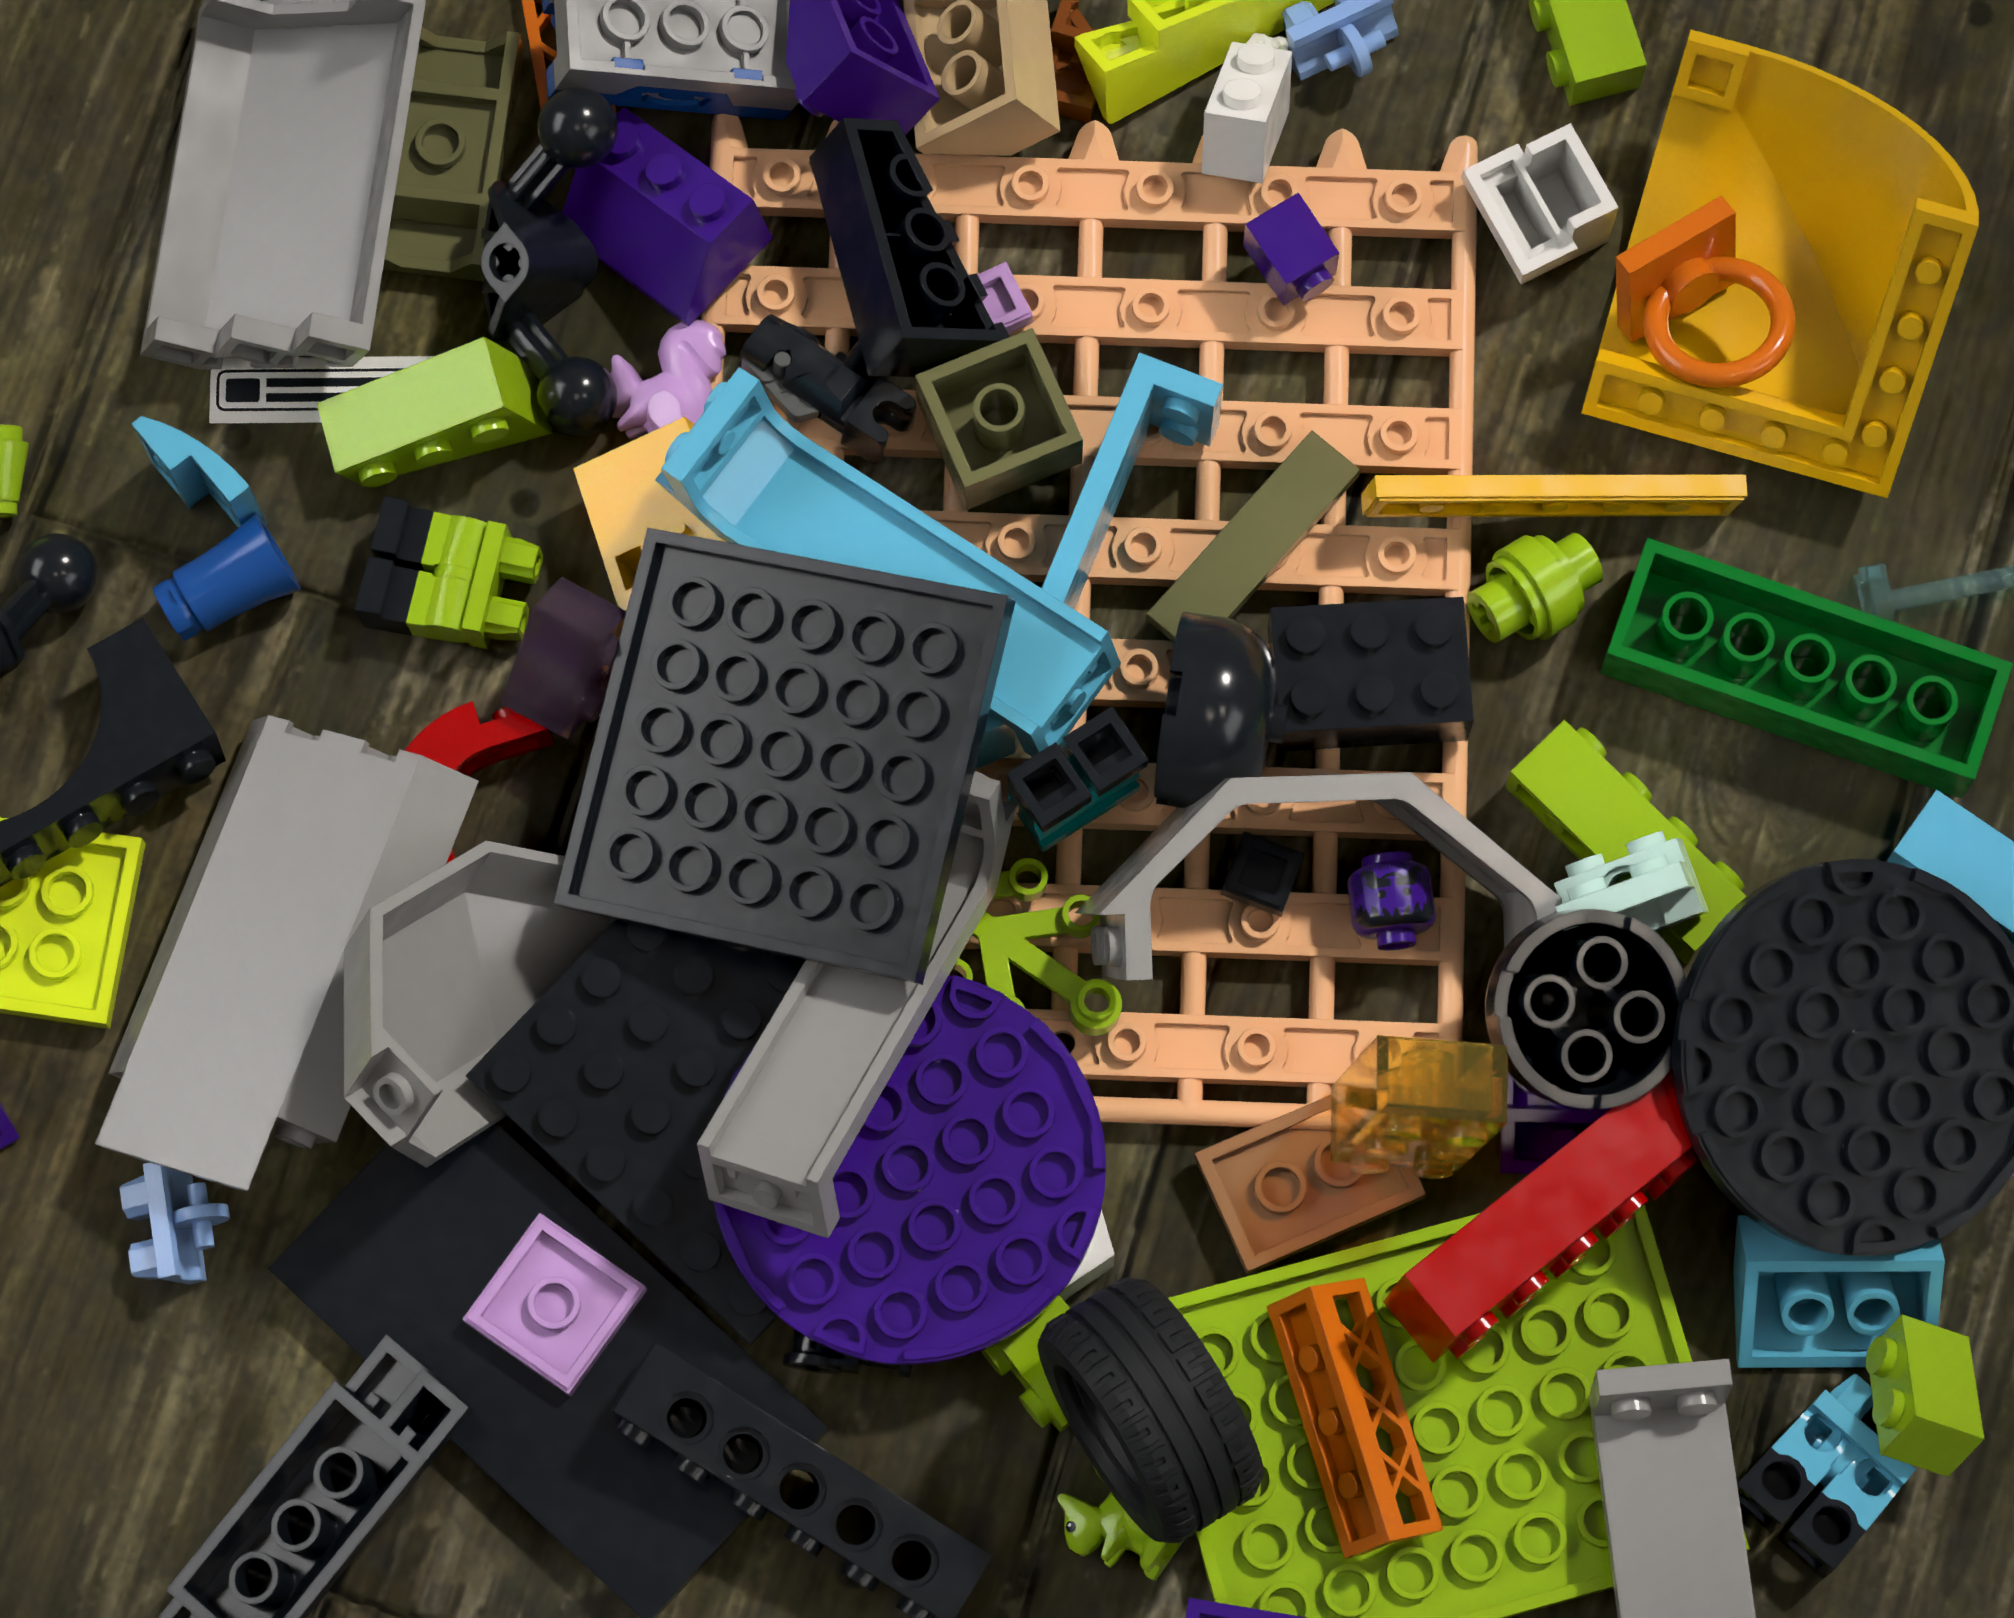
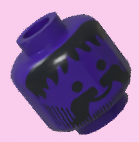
[1347,851,1436,951]

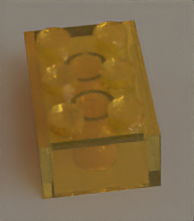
[1330,1035,1508,1179]

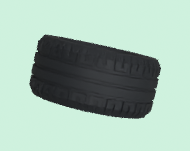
[1037,1278,1264,1543]

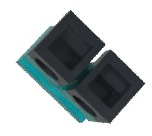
[1006,707,1149,852]

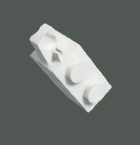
[1202,33,1292,183]

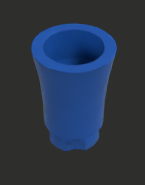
[153,513,301,641]

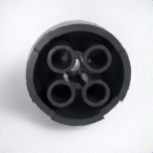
[1154,611,1288,808]
[1485,909,1686,1109]

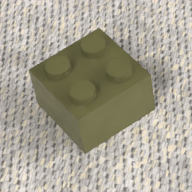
[915,328,1083,510]

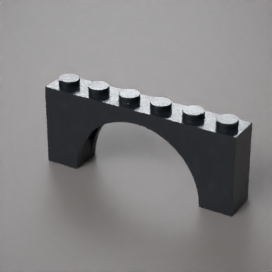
[0,618,226,887]

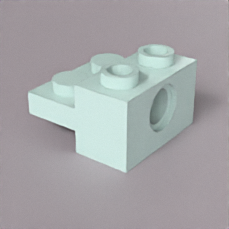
[1554,831,1709,932]

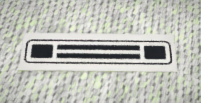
[209,356,434,424]

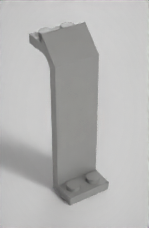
[697,771,1017,1238]
[1589,1359,1756,1618]

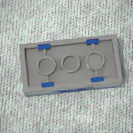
[542,0,799,120]

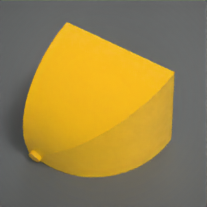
[1581,29,1979,499]

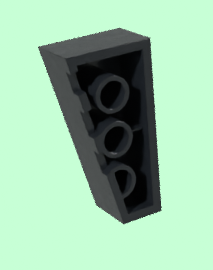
[809,118,1010,377]

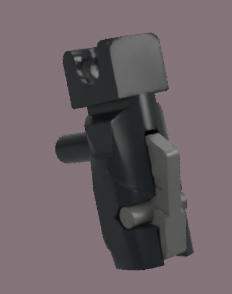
[738,314,916,465]

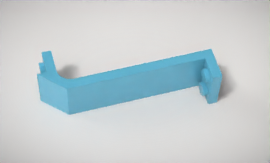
[975,352,1223,769]
[655,367,1121,757]

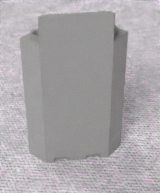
[140,0,426,370]
[95,715,479,1191]

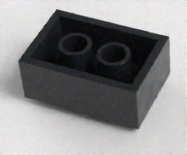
[1267,597,1474,752]

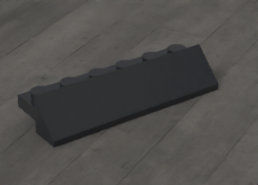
[158,1334,473,1618]

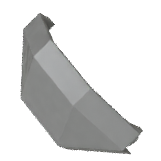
[344,840,616,1168]

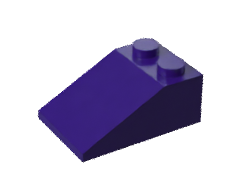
[786,0,940,135]

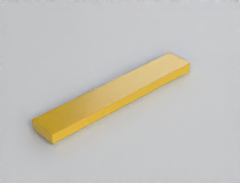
[1361,475,1747,517]

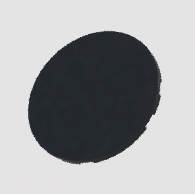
[1672,859,2014,1256]

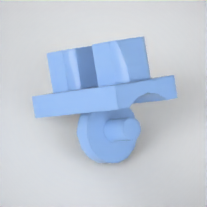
[1282,0,1399,81]
[120,1162,230,1285]

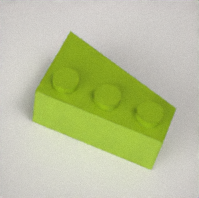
[317,337,553,487]

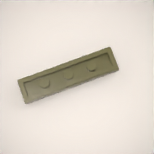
[1146,430,1360,643]

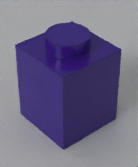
[1243,192,1339,306]

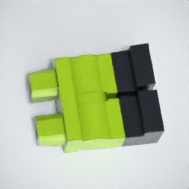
[355,495,543,649]

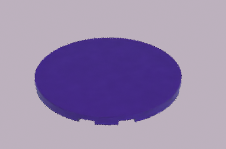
[714,975,1106,1365]

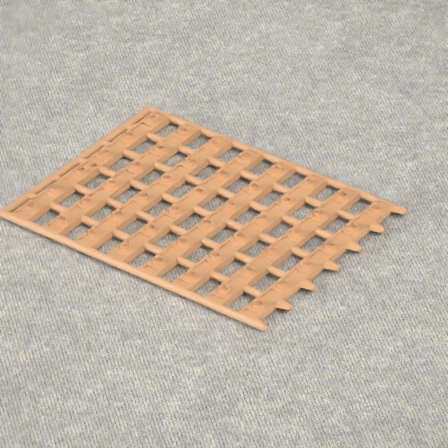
[701,114,1478,1134]

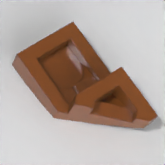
[1051,0,1098,123]

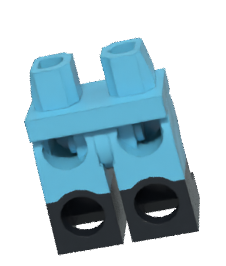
[1737,1374,1916,1579]

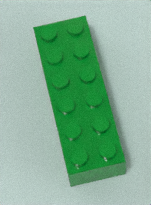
[1599,537,2013,799]

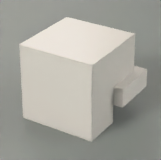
[1461,123,1619,285]

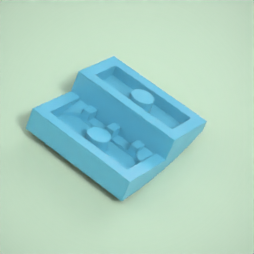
[131,416,267,528]

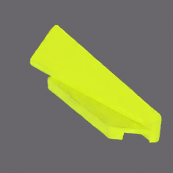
[1074,0,1335,124]

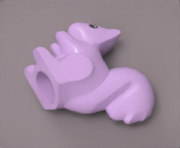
[611,320,727,439]

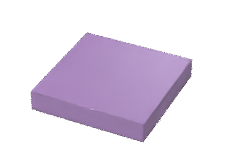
[462,1213,647,1397]

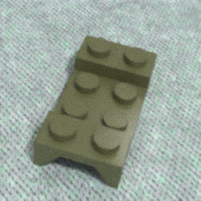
[383,27,524,282]

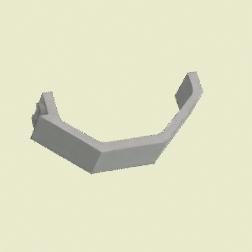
[1075,772,1562,980]

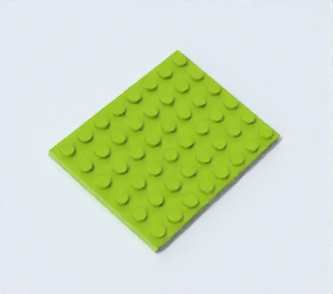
[1168,1205,1750,1618]

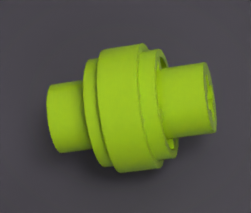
[1467,533,1603,643]

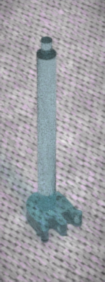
[1854,562,2014,622]

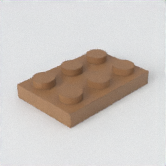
[1194,1078,1426,1275]

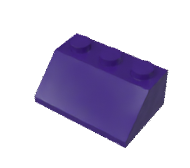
[562,107,773,326]

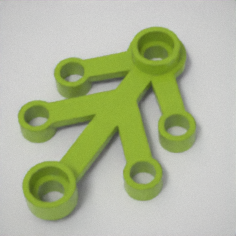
[952,858,1122,1036]

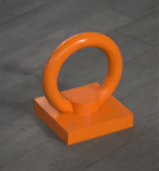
[1616,195,1796,388]

